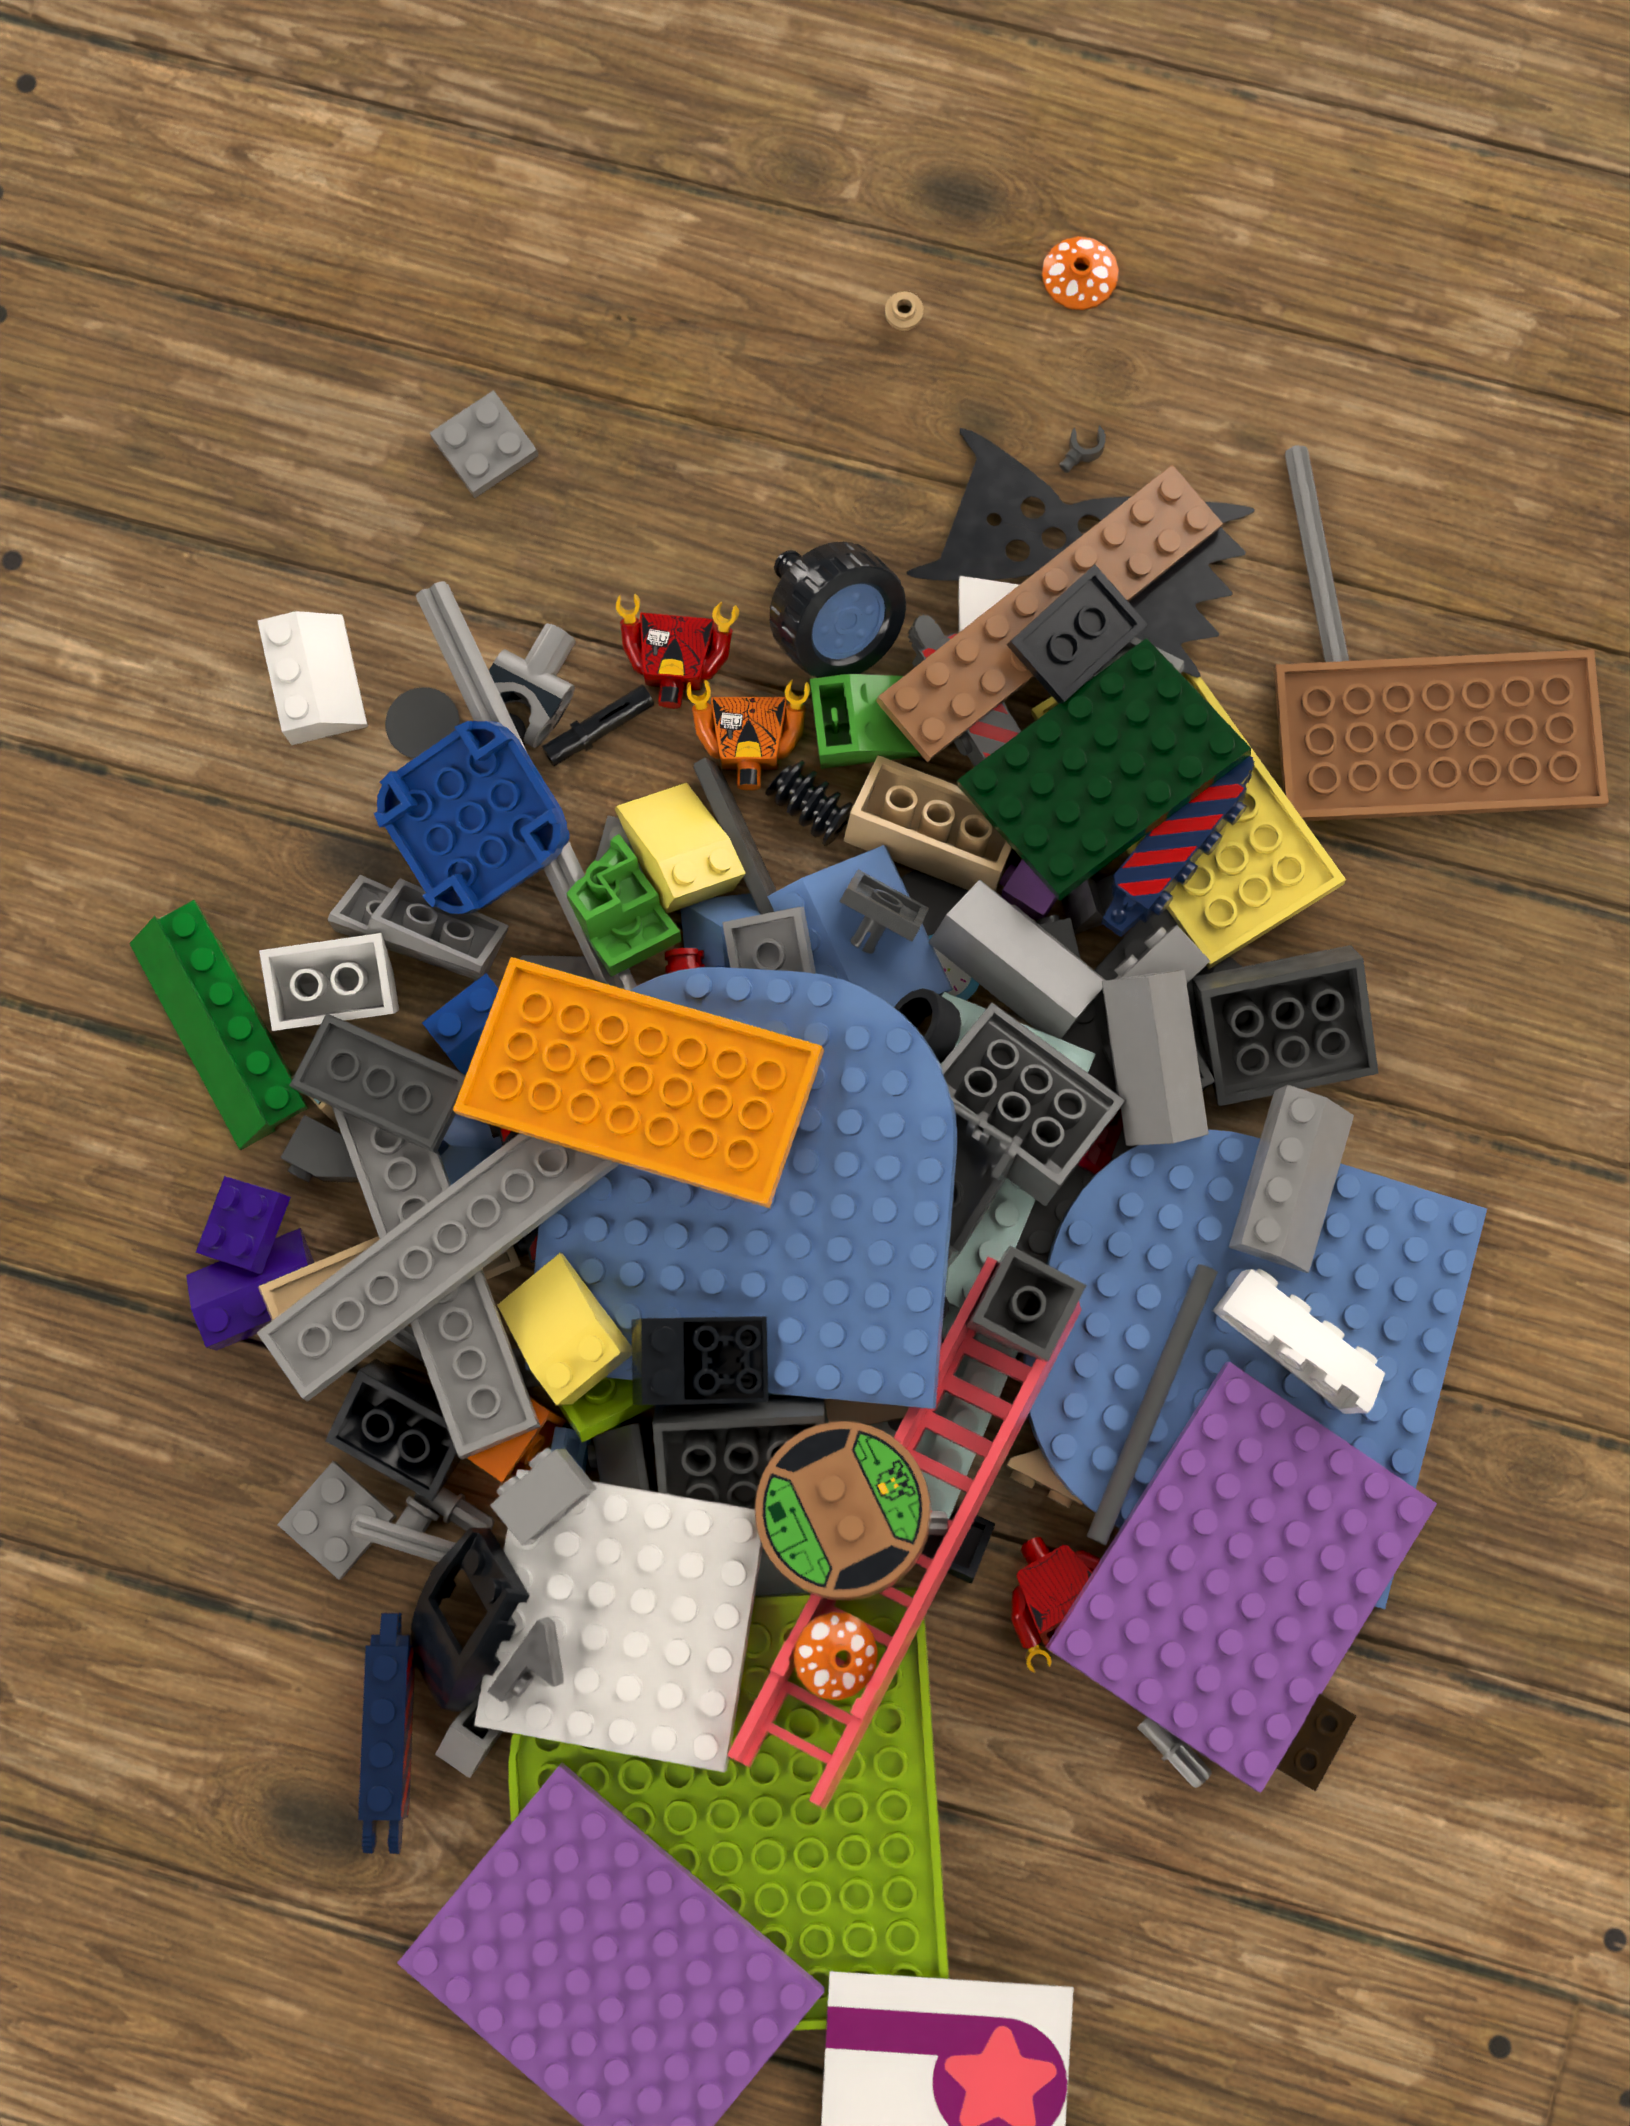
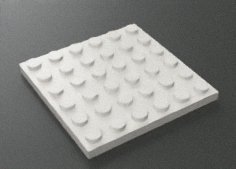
[474,1469,763,1772]

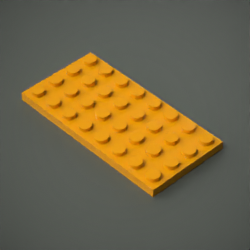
[453,957,824,1209]

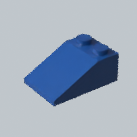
[422,973,499,1075]

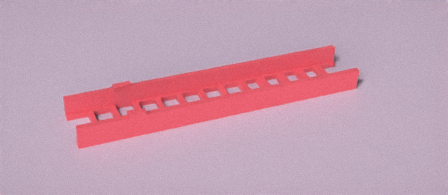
[727,1257,1081,1809]

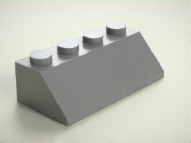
[1229,1084,1354,1273]

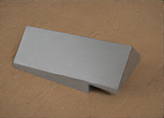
[328,875,509,980]
[929,880,1105,1039]
[1102,969,1209,1146]

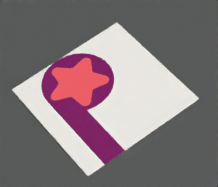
[821,1971,1073,2126]

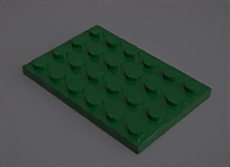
[957,638,1251,901]

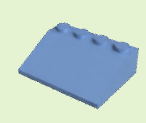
[767,845,953,1007]

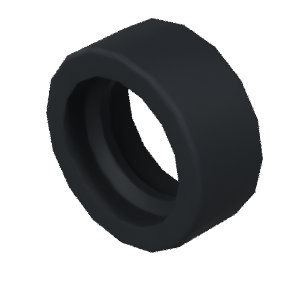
[894,988,961,1064]

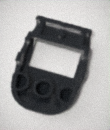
[411,1528,530,1712]

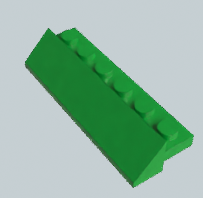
[129,900,309,1150]

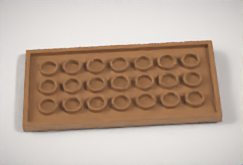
[1274,649,1609,822]

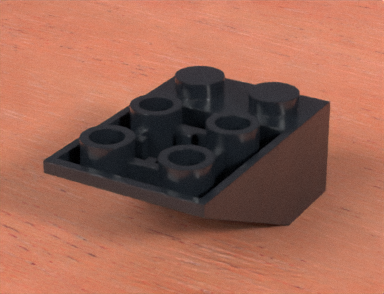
[632,1316,768,1405]

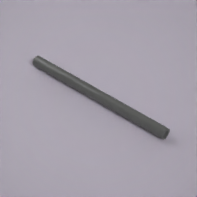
[1086,1264,1218,1545]

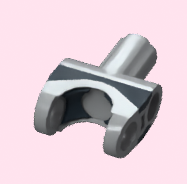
[489,623,576,748]

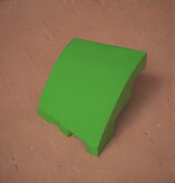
[566,834,682,977]

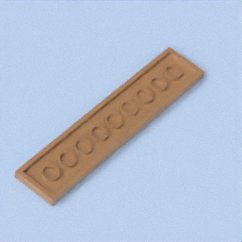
[876,464,1223,762]

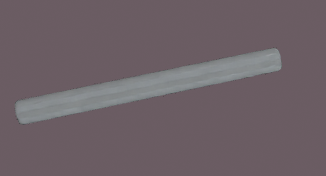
[1285,445,1349,662]

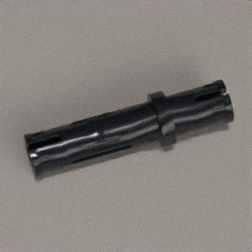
[542,684,654,767]

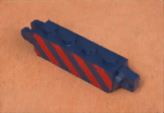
[1102,756,1255,937]
[358,1612,415,1854]

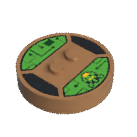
[755,1422,931,1600]

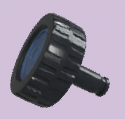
[769,541,906,678]

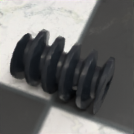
[765,760,853,847]

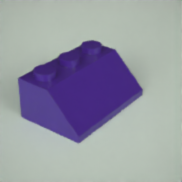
[186,1228,314,1351]

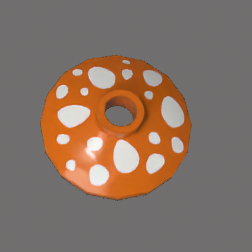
[1042,237,1119,310]
[793,1612,878,1700]

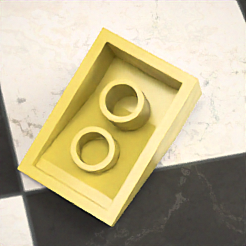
[615,783,746,914]
[497,1253,632,1405]

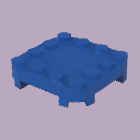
[374,721,570,914]

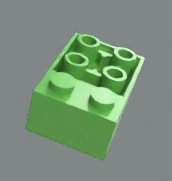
[810,674,921,769]

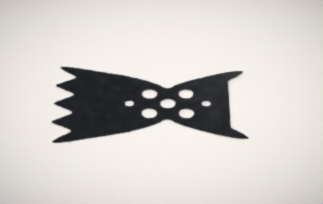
[906,428,1255,677]

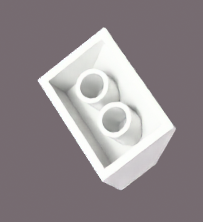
[257,611,368,745]
[259,933,399,1031]

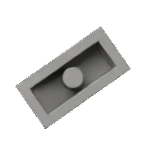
[435,1687,503,1778]

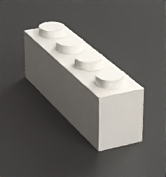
[1213,1269,1385,1414]

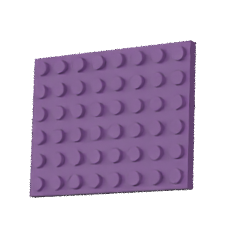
[1045,1362,1437,1793]
[397,1763,825,2126]

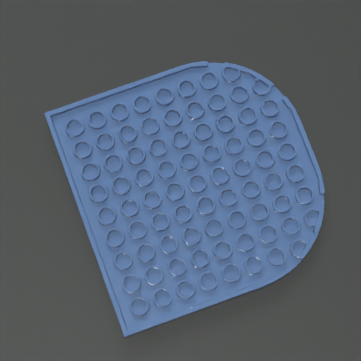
[525,967,957,1409]
[1023,1130,1487,1609]

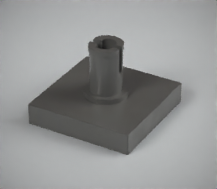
[839,869,929,954]

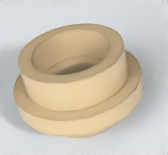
[885,292,924,331]

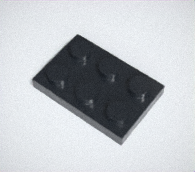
[1006,565,1148,704]

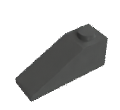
[280,1115,359,1183]

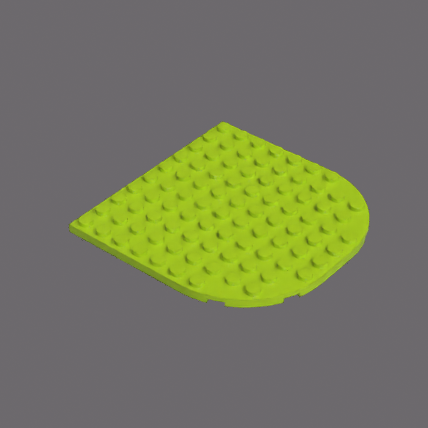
[509,1587,949,2030]

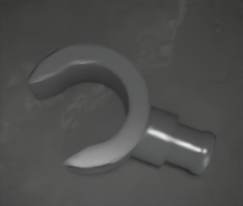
[1059,425,1106,473]

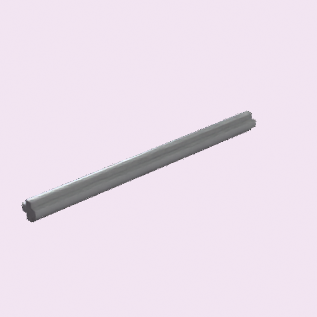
[416,581,637,991]

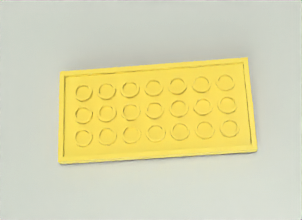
[1031,671,1346,969]

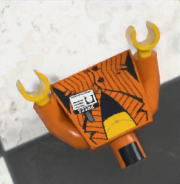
[687,679,811,791]

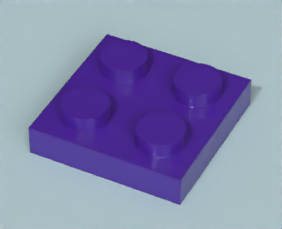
[196,1176,291,1275]

